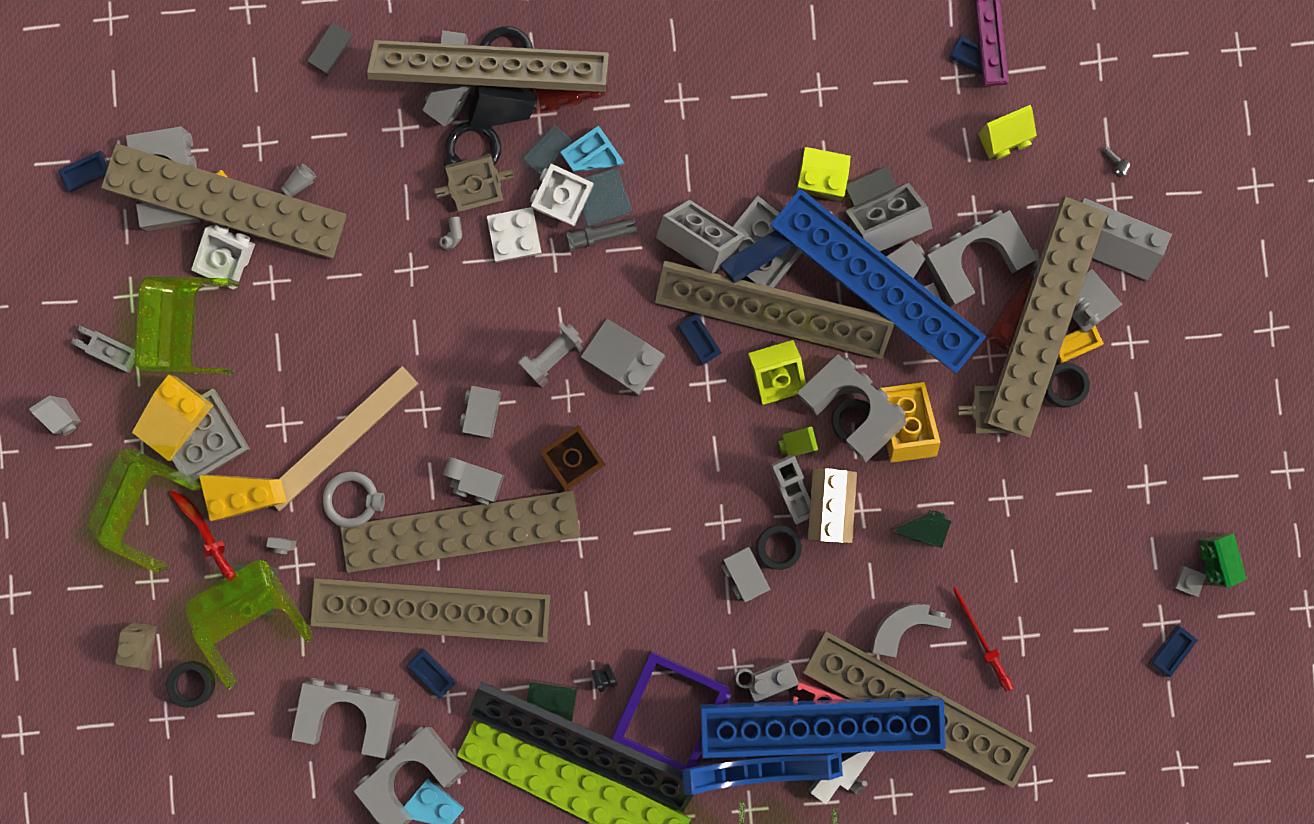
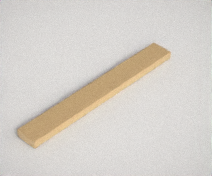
[275,366,419,511]

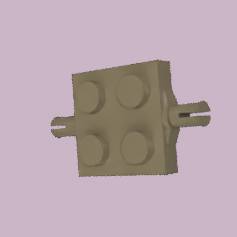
[435,154,514,212]
[957,386,1014,434]

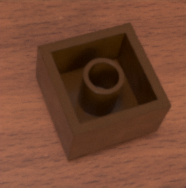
[539,425,606,491]

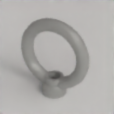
[322,472,385,528]

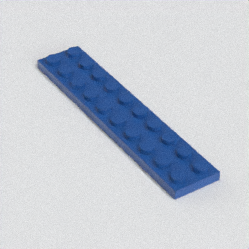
[770,189,986,374]

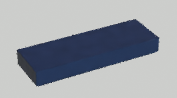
[720,230,792,283]

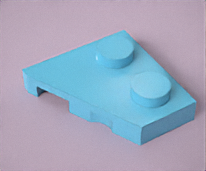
[560,126,624,173]
[404,777,464,824]

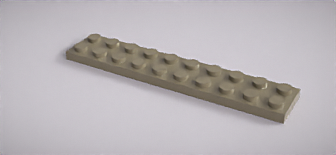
[367,40,609,92]
[101,143,347,260]
[984,197,1108,438]
[655,261,894,359]
[340,491,581,573]
[311,578,551,643]
[803,631,1036,788]

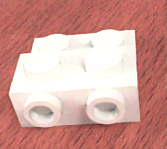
[530,164,594,227]
[191,224,255,289]

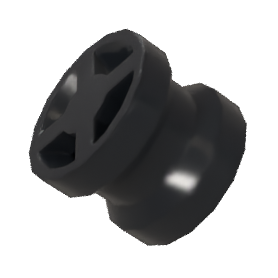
[591,663,618,693]

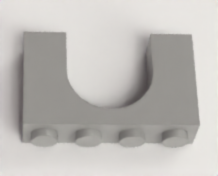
[126,126,202,231]
[925,210,1037,307]
[797,354,907,463]
[291,678,400,758]
[354,727,467,824]

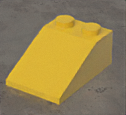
[132,375,214,461]
[881,382,941,463]

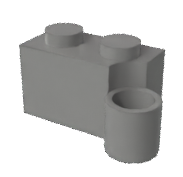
[443,457,505,505]
[735,659,799,702]

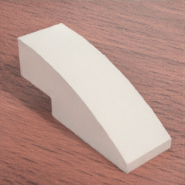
[809,752,875,804]

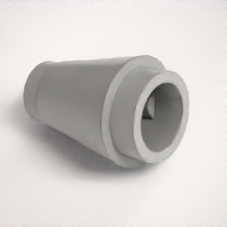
[281,164,316,197]

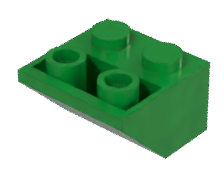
[1198,533,1247,588]

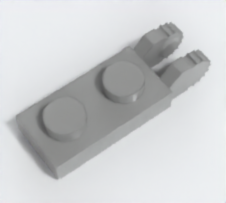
[71,325,140,373]

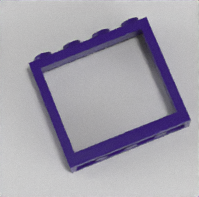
[612,651,731,771]

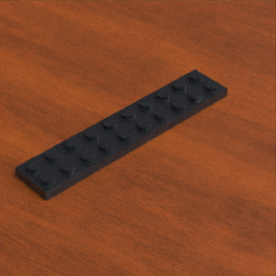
[466,682,694,812]

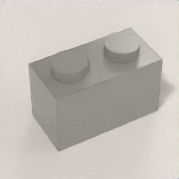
[460,386,502,438]
[721,547,771,602]

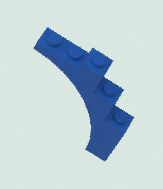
[683,753,843,795]

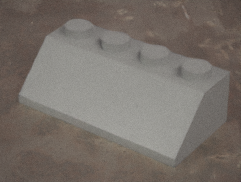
[1079,198,1172,281]

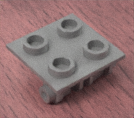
[1072,269,1123,333]

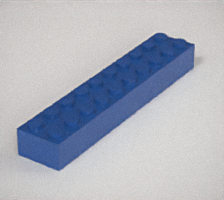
[700,696,946,758]

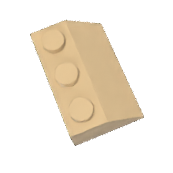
[808,469,857,543]

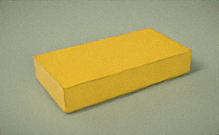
[1057,326,1104,364]

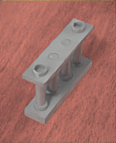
[519,322,583,388]

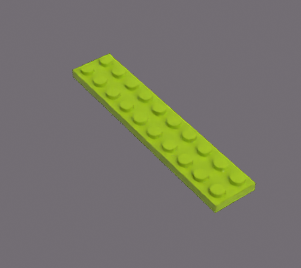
[457,720,691,824]

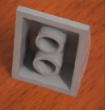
[581,319,665,396]

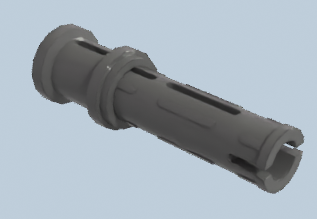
[566,218,638,252]

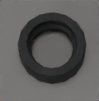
[1045,362,1090,408]
[831,398,871,442]
[756,525,802,570]
[166,661,215,708]

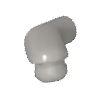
[439,217,462,250]

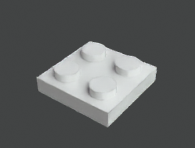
[487,207,542,263]

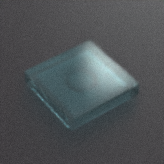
[583,167,633,227]

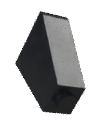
[467,85,538,130]

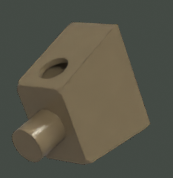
[115,622,157,671]

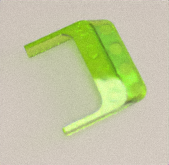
[135,277,239,376]
[88,449,202,573]
[185,560,314,690]

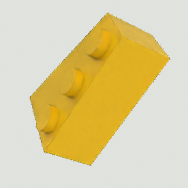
[199,474,287,521]

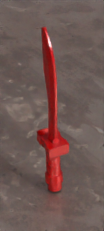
[170,491,236,581]
[953,587,1014,692]

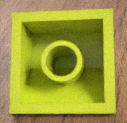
[978,105,1037,159]
[796,147,851,202]
[748,340,806,405]

